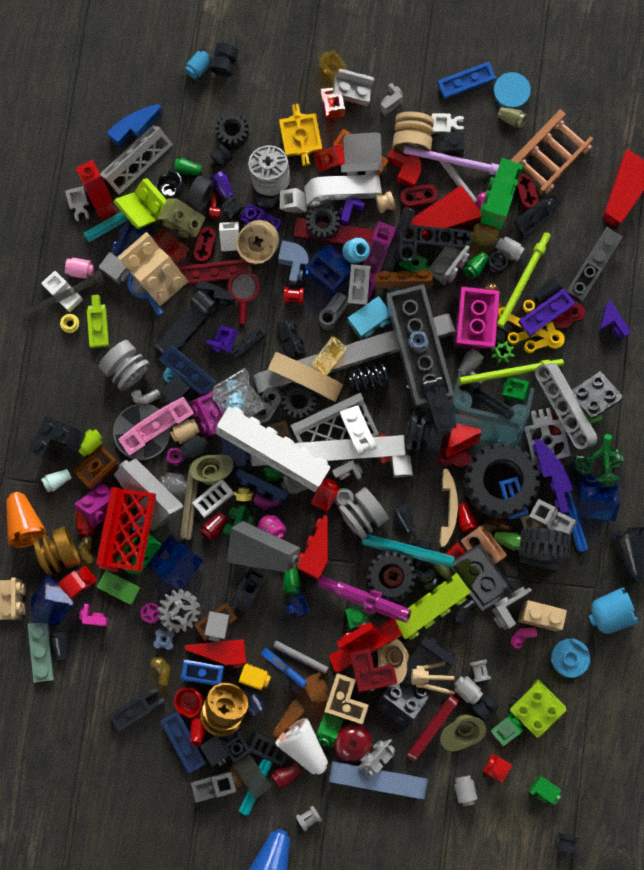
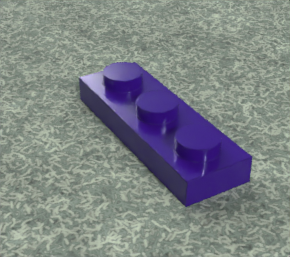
[518,289,575,337]

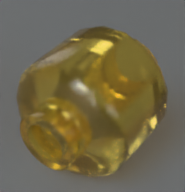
[470,223,499,248]

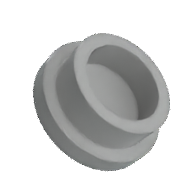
[335,488,354,507]

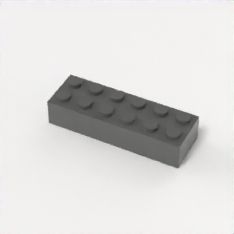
[386,284,454,408]

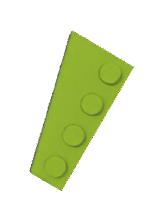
[396,573,470,640]

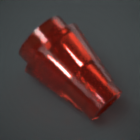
[384,567,403,586]

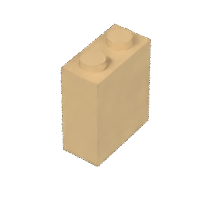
[518,600,567,631]

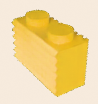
[239,664,271,690]

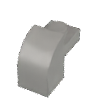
[529,499,577,535]

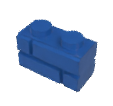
[181,660,225,685]

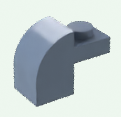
[278,241,309,286]

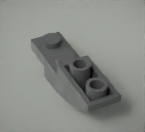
[566,227,623,301]

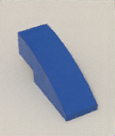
[107,104,163,148]

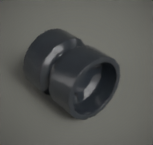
[209,43,239,77]

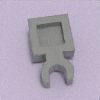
[65,186,90,221]

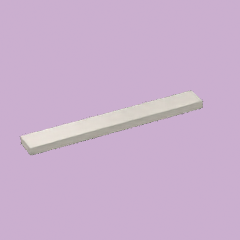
[251,435,405,466]

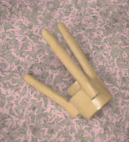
[411,661,455,695]

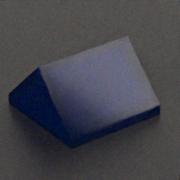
[31,575,74,626]

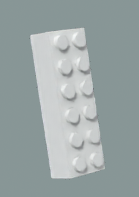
[216,407,330,492]

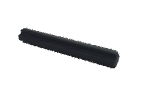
[380,207,415,272]

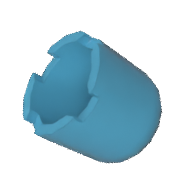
[589,587,639,634]

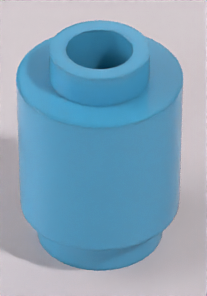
[185,51,211,79]

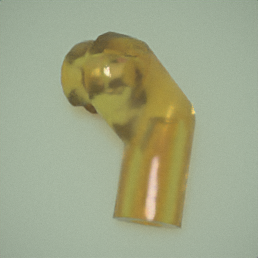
[78,535,95,565]
[151,657,170,685]

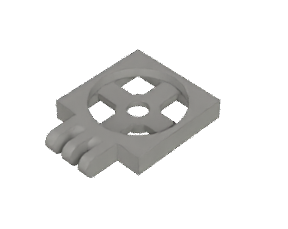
[525,407,572,463]

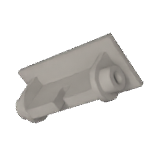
[357,739,395,777]

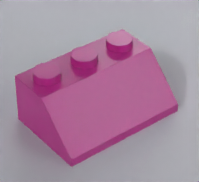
[454,287,499,349]

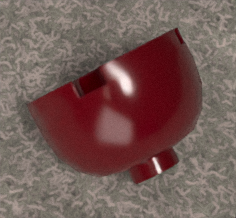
[333,723,372,763]

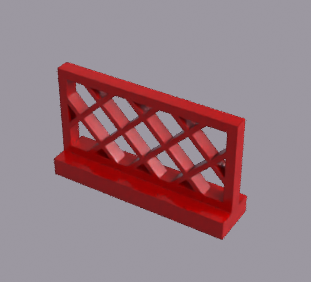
[96,487,156,572]

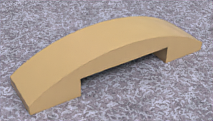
[268,352,343,402]
[439,469,458,548]

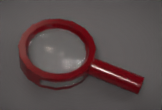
[228,270,260,324]

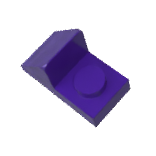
[599,301,631,340]

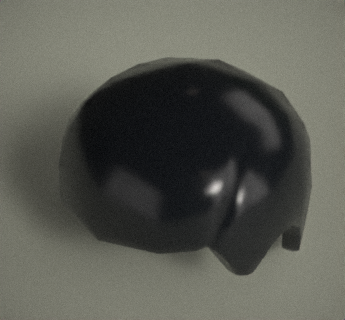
[155,170,183,200]

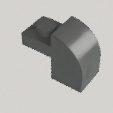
[190,772,236,803]

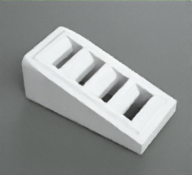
[192,479,234,518]

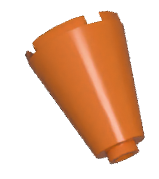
[6,492,47,548]

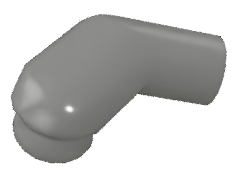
[131,389,161,404]

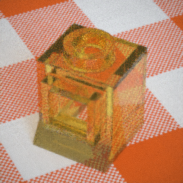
[319,49,347,84]

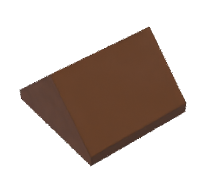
[73,445,120,491]

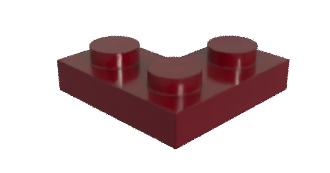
[350,649,398,692]

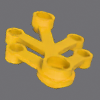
[497,300,565,353]

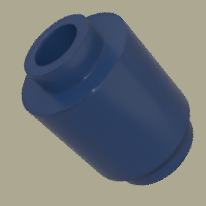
[242,686,265,716]

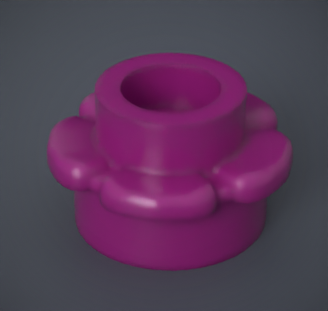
[166,447,185,466]

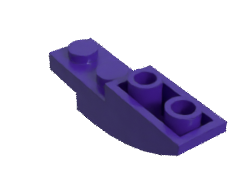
[532,439,573,513]

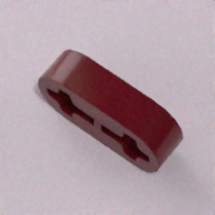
[516,174,538,210]
[194,227,216,263]

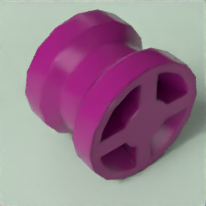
[141,603,161,623]

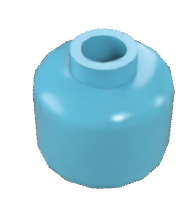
[342,238,370,264]

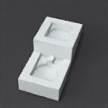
[41,271,83,312]

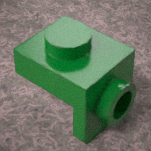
[316,712,344,748]

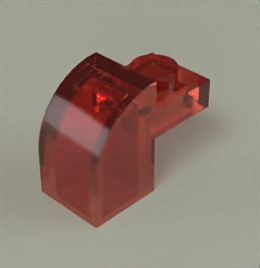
[321,87,345,121]
[152,228,189,265]

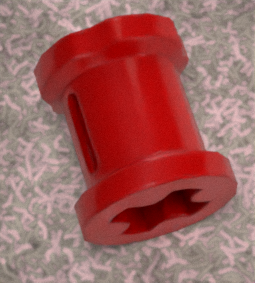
[284,287,304,305]

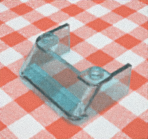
[449,370,535,447]

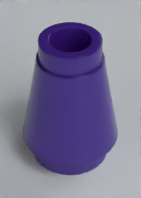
[210,171,234,200]

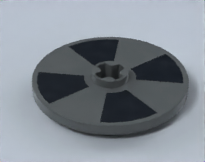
[113,404,171,461]

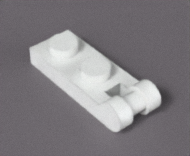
[340,405,377,456]

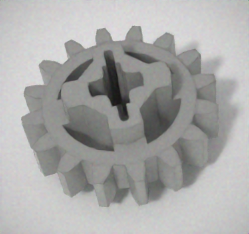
[157,589,200,633]

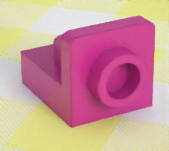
[79,604,109,627]

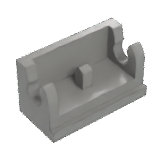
[348,265,371,305]

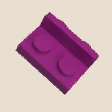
[188,391,225,438]

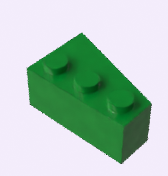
[479,158,523,229]

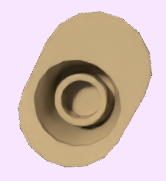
[378,639,409,686]

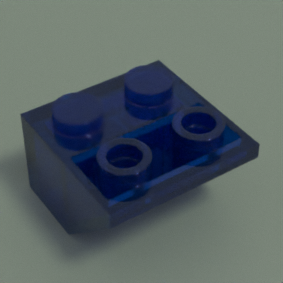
[305,244,354,296]
[576,474,621,521]
[146,535,204,591]

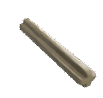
[180,464,199,540]

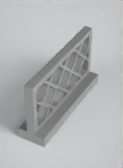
[290,393,379,443]

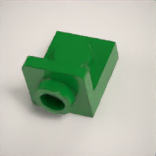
[502,377,531,402]
[491,712,525,746]

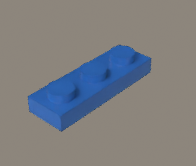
[437,62,496,100]

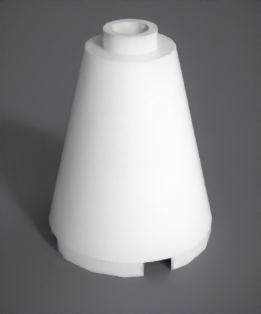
[275,718,328,775]

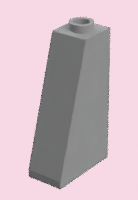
[114,459,184,531]

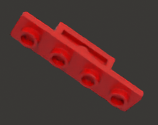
[329,618,402,673]

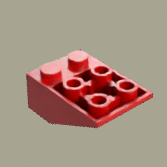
[297,515,328,581]

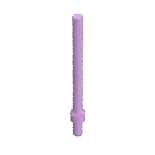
[404,146,499,175]

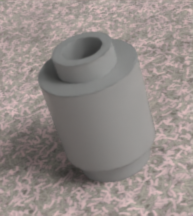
[495,236,525,261]
[453,676,483,705]
[454,775,478,806]

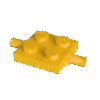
[279,104,322,166]

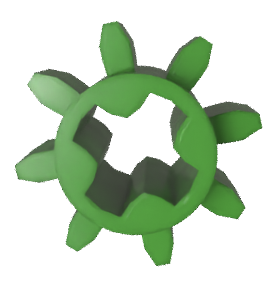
[491,341,514,365]

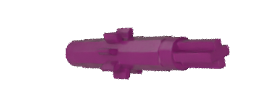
[318,576,412,623]

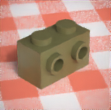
[158,198,205,238]

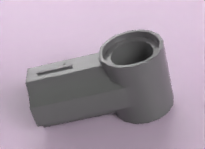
[319,292,350,330]

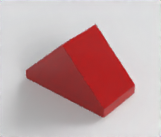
[445,423,482,458]

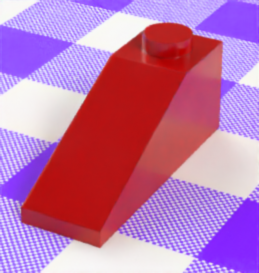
[185,639,247,669]

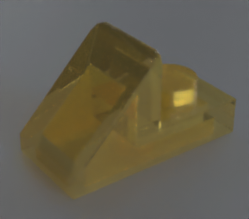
[312,336,348,377]

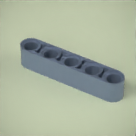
[329,761,428,799]

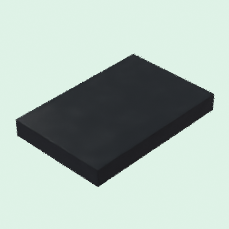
[450,543,515,611]

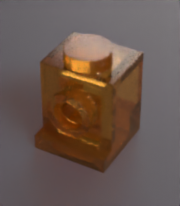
[304,672,328,704]

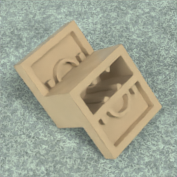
[118,232,188,306]

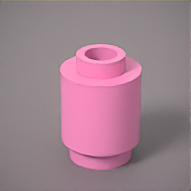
[65,258,94,279]

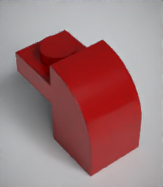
[387,149,421,187]
[49,565,97,609]

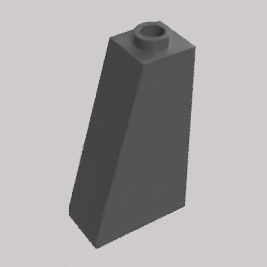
[227,521,300,572]

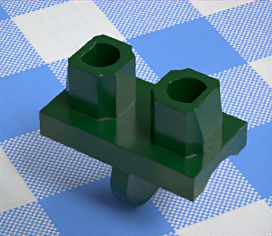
[223,505,256,539]

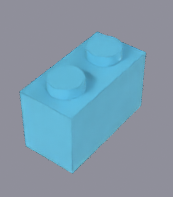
[348,296,391,340]

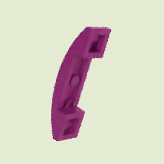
[363,221,396,299]

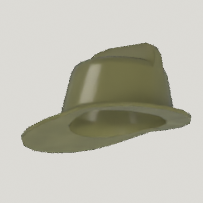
[190,454,234,485]
[440,715,486,752]

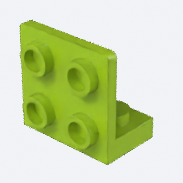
[114,178,166,229]
[510,679,566,738]

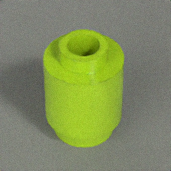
[79,429,103,457]

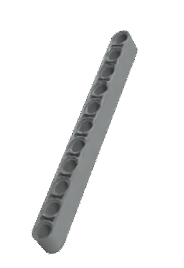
[253,314,455,395]

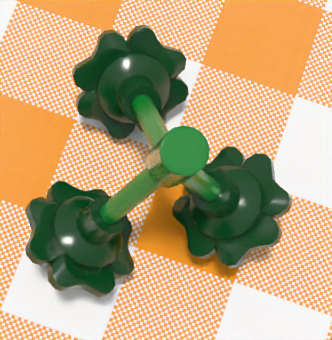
[573,434,624,488]

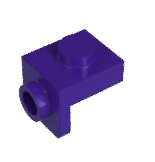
[338,198,365,226]
[206,325,238,353]

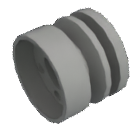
[248,145,290,196]
[98,340,150,391]
[338,487,389,539]

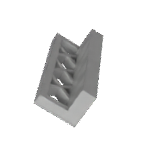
[100,125,173,194]

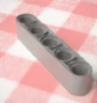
[535,363,597,449]

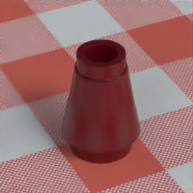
[200,512,228,541]
[271,763,302,789]

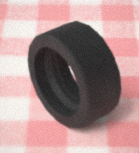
[186,176,213,214]

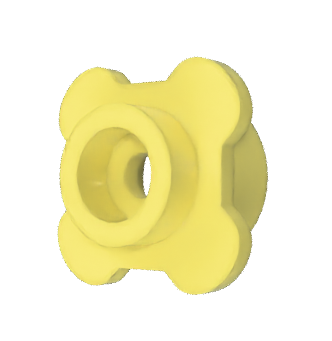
[234,487,254,501]

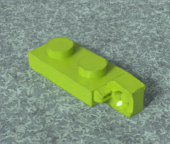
[87,295,109,348]

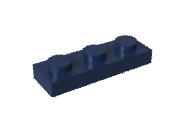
[159,344,215,396]
[235,469,292,504]
[161,711,206,774]

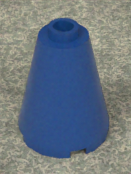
[249,829,290,870]

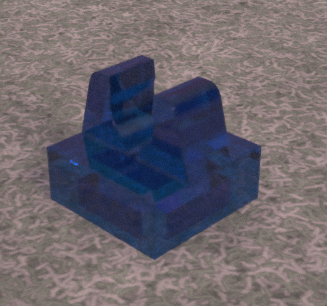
[285,594,310,616]

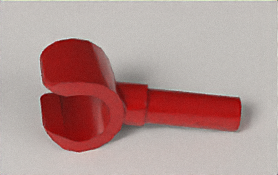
[209,193,221,219]

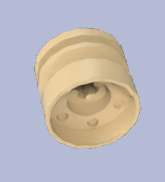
[392,112,434,155]
[236,220,279,264]

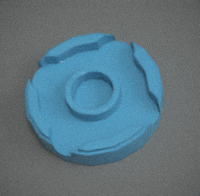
[494,72,531,109]
[551,639,590,678]

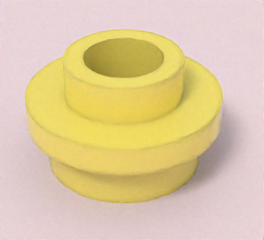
[60,314,79,333]

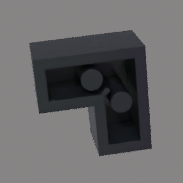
[29,416,86,464]

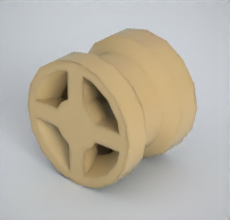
[376,191,395,213]

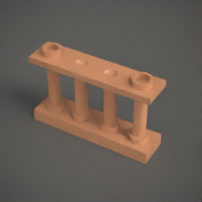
[511,109,593,197]

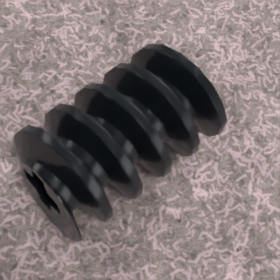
[349,364,390,394]

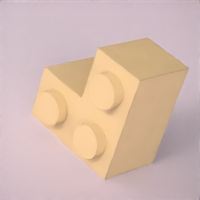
[325,674,369,724]

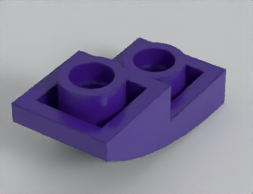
[240,203,283,232]

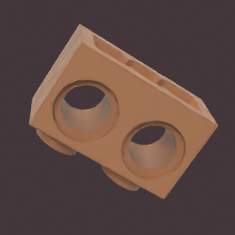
[461,524,507,564]

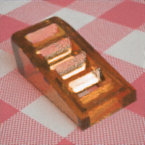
[273,699,305,737]

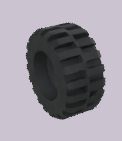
[464,443,540,519]

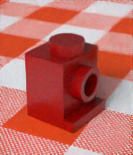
[483,754,512,782]

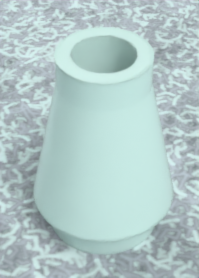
[41,469,72,493]

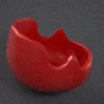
[174,686,204,718]

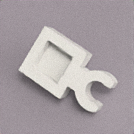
[432,113,464,134]

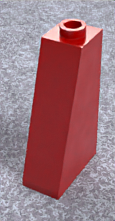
[602,149,644,228]
[75,160,118,221]
[407,185,482,240]

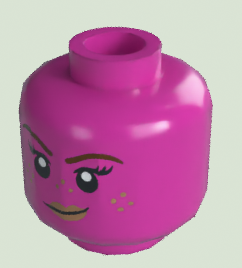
[258,515,286,540]

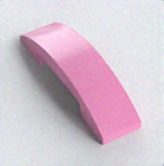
[118,397,194,455]

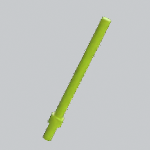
[497,232,551,328]
[458,359,564,385]

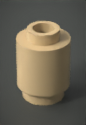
[170,419,200,444]

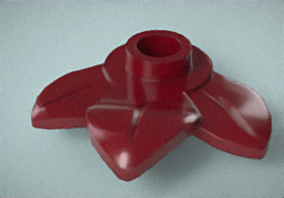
[553,293,585,329]
[437,433,472,467]

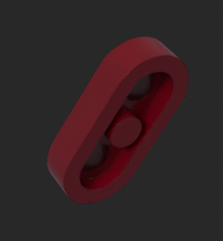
[400,184,438,208]

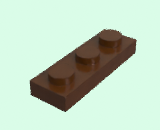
[375,270,433,288]

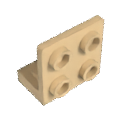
[0,578,26,620]

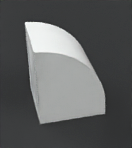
[280,188,307,213]
[219,222,239,251]
[392,455,413,478]

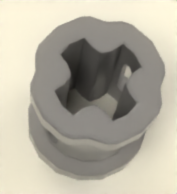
[470,659,491,682]
[296,806,322,831]

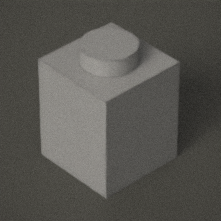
[99,252,130,284]
[205,611,230,642]

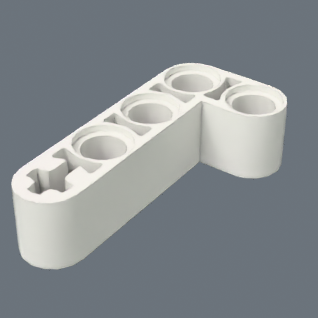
[304,175,382,207]

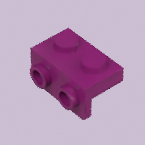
[74,484,111,528]

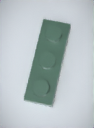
[28,621,54,683]

